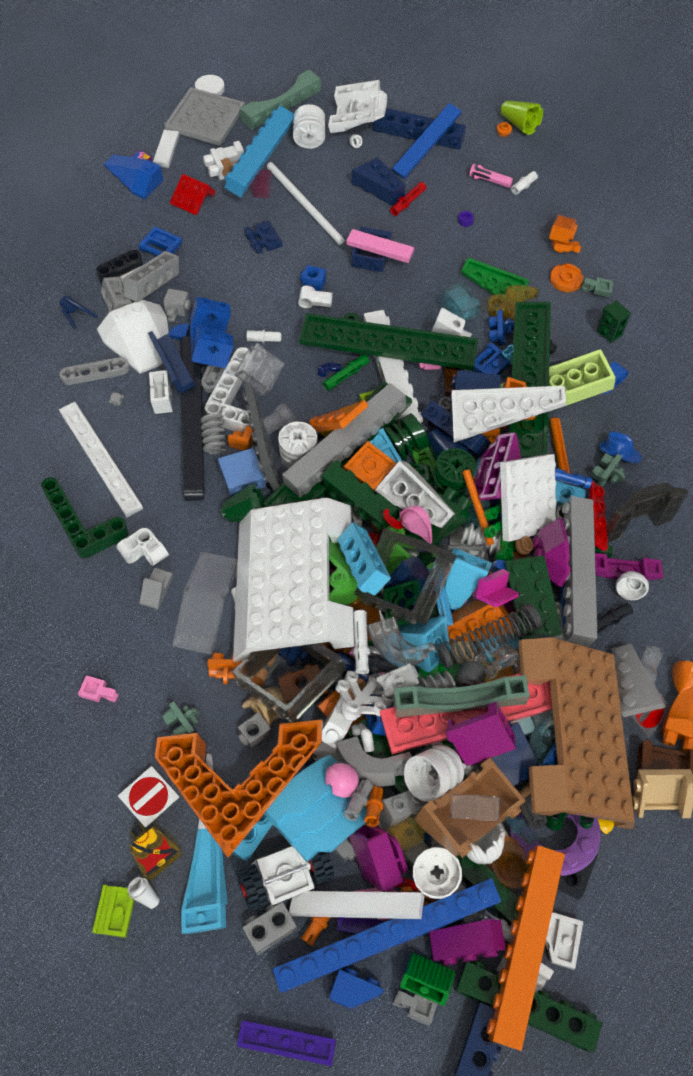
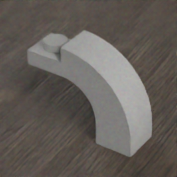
[337,736,412,786]

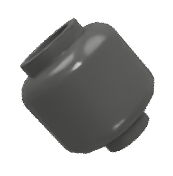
[456,661,486,687]

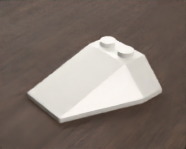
[97,300,169,374]

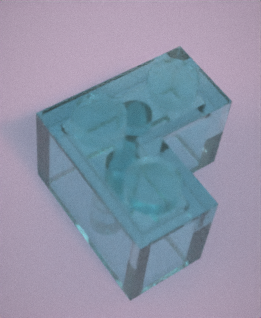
[442,282,481,322]

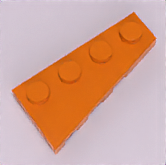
[308,400,368,432]

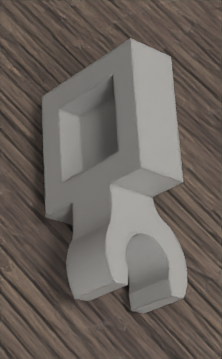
[393,991,437,1026]

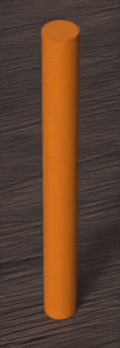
[462,469,495,546]

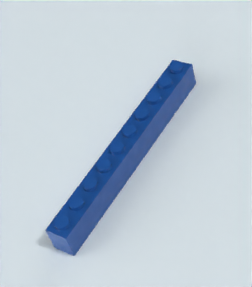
[273,878,501,993]

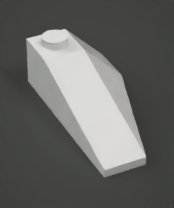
[375,461,455,528]

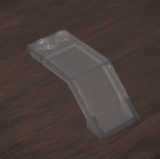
[172,552,238,655]

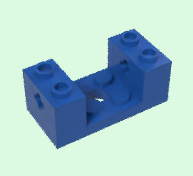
[190,297,234,368]

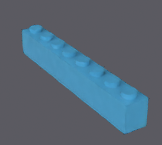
[224,105,294,197]

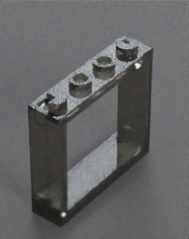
[355,528,457,625]
[232,643,346,723]

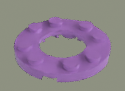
[510,812,601,876]

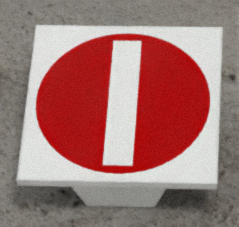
[118,766,179,828]

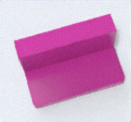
[475,569,519,607]

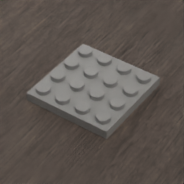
[165,87,245,146]

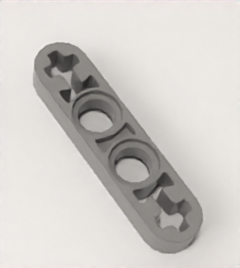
[60,357,129,385]

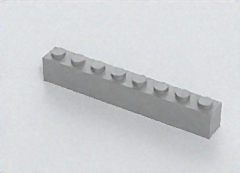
[282,383,406,498]
[562,496,597,647]

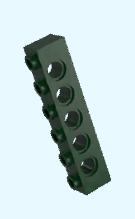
[455,961,603,1053]

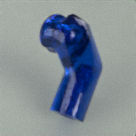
[317,362,342,377]

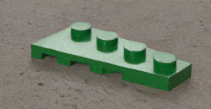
[461,258,529,309]

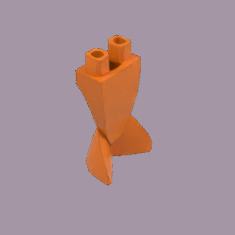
[660,661,693,752]

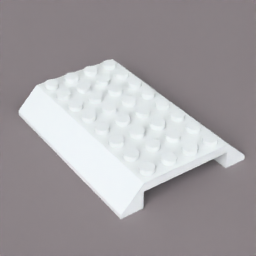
[233,498,355,662]

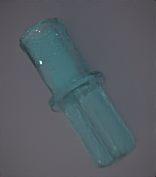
[504,816,538,845]

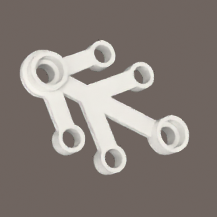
[336,671,394,721]

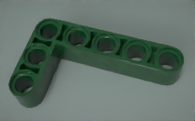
[41,477,129,558]

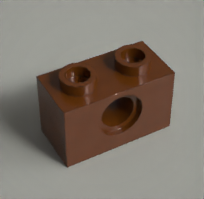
[278,664,329,706]

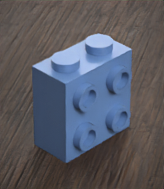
[218,448,266,498]

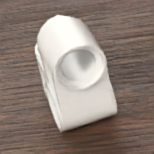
[117,528,169,566]

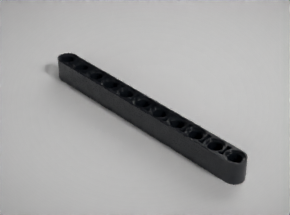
[182,336,204,501]

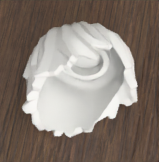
[467,825,505,865]

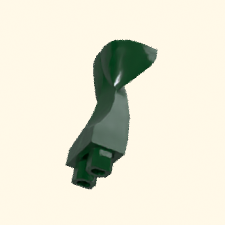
[399,487,472,566]

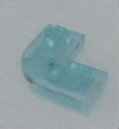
[529,708,555,766]

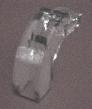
[367,616,436,667]

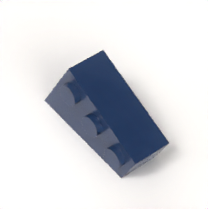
[352,157,406,206]

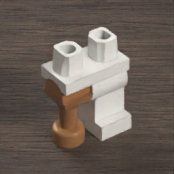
[203,141,244,180]

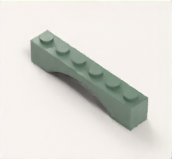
[240,69,321,130]
[393,675,530,718]

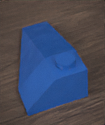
[104,154,163,200]

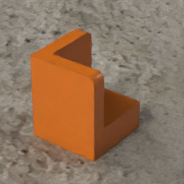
[228,426,254,450]

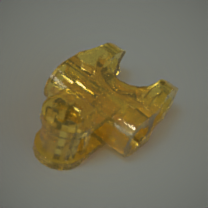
[488,285,539,321]

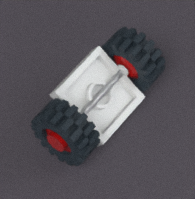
[237,846,334,911]

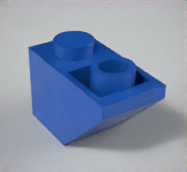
[329,968,384,1010]

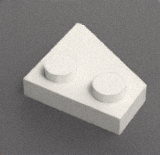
[545,912,583,970]

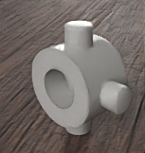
[109,392,124,406]

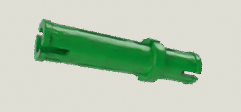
[322,354,370,391]

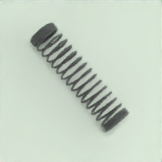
[436,604,542,670]

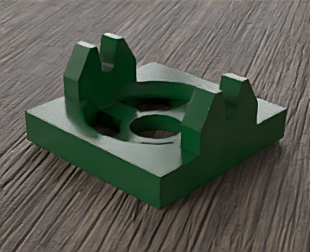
[383,579,429,629]

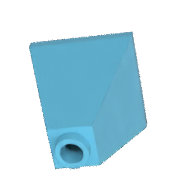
[446,548,492,610]
[389,616,451,672]

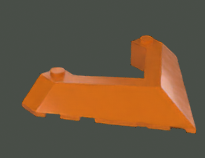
[155,719,323,858]

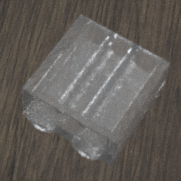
[235,343,284,396]

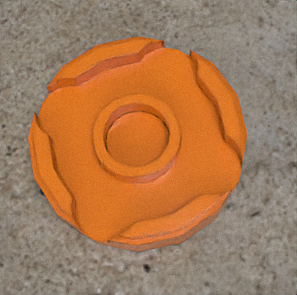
[550,263,584,292]

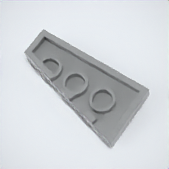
[611,644,666,717]

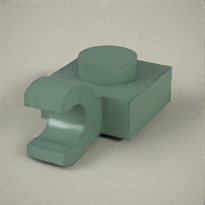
[582,277,613,298]

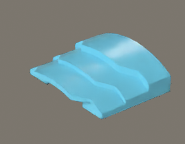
[264,755,369,862]

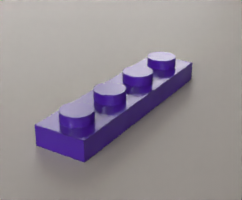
[237,1020,336,1066]

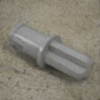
[344,780,373,821]

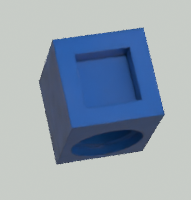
[300,265,326,291]

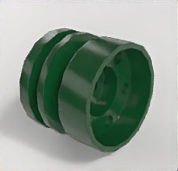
[384,413,430,461]
[431,448,476,499]

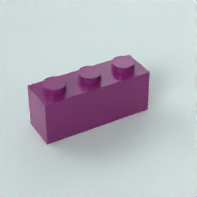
[430,919,506,966]

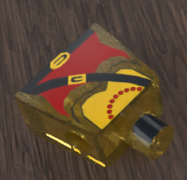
[129,824,183,882]

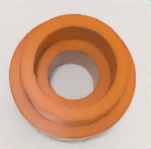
[497,122,512,137]

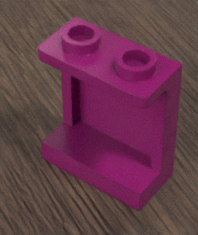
[445,701,516,766]

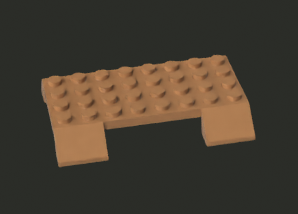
[518,637,635,829]

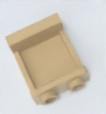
[632,769,693,818]

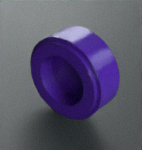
[458,211,474,227]

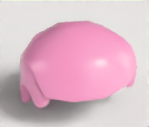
[325,763,359,798]

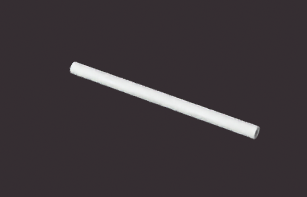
[267,162,344,245]

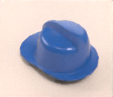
[599,431,642,463]

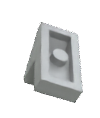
[139,568,173,610]

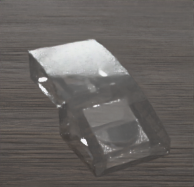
[450,794,500,821]

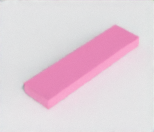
[346,229,414,263]

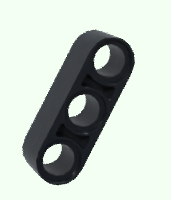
[96,250,143,285]

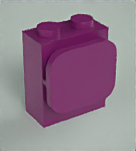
[349,823,408,892]

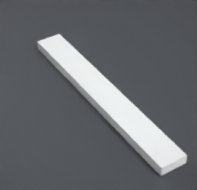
[59,402,143,518]

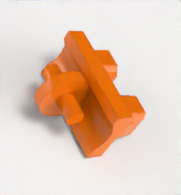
[207,653,246,685]

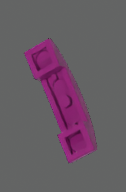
[595,553,663,581]

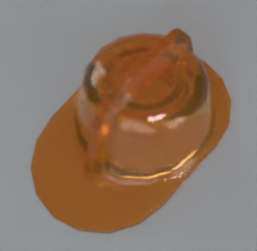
[491,836,529,889]

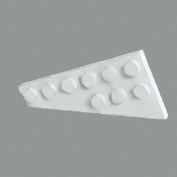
[452,386,566,442]

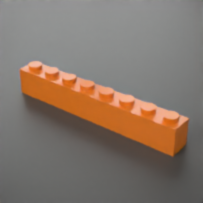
[487,845,565,1051]

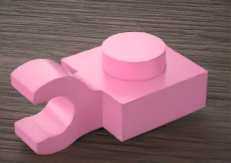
[78,675,119,702]

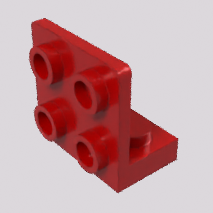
[170,174,216,215]

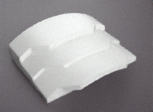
[328,80,387,133]

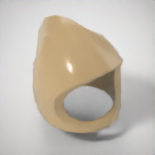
[242,687,289,726]

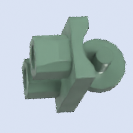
[591,454,625,487]
[162,701,199,735]

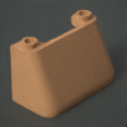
[415,758,525,858]

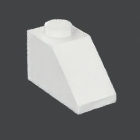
[322,696,352,749]

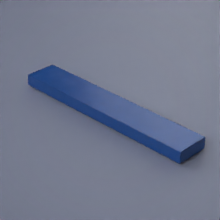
[392,103,461,180]

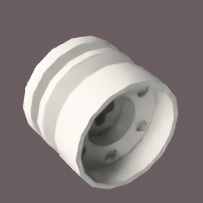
[293,105,325,149]
[278,421,317,468]
[404,745,464,802]
[413,847,462,899]

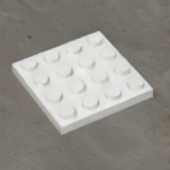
[500,454,557,541]

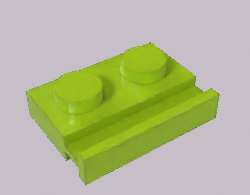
[92,885,135,938]

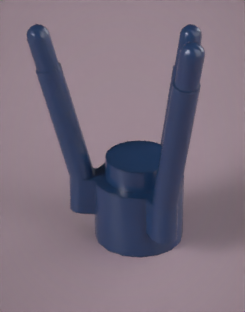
[59,296,98,329]

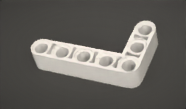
[205,347,255,433]

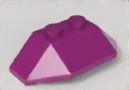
[474,432,521,501]
[532,518,571,587]

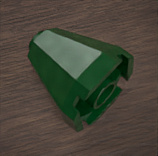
[220,482,265,522]

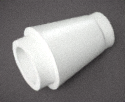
[128,877,160,909]

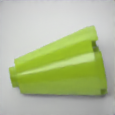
[501,100,543,135]

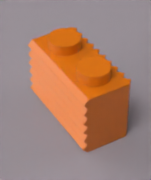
[549,214,578,244]

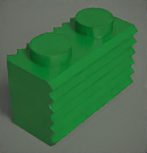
[400,953,455,1006]

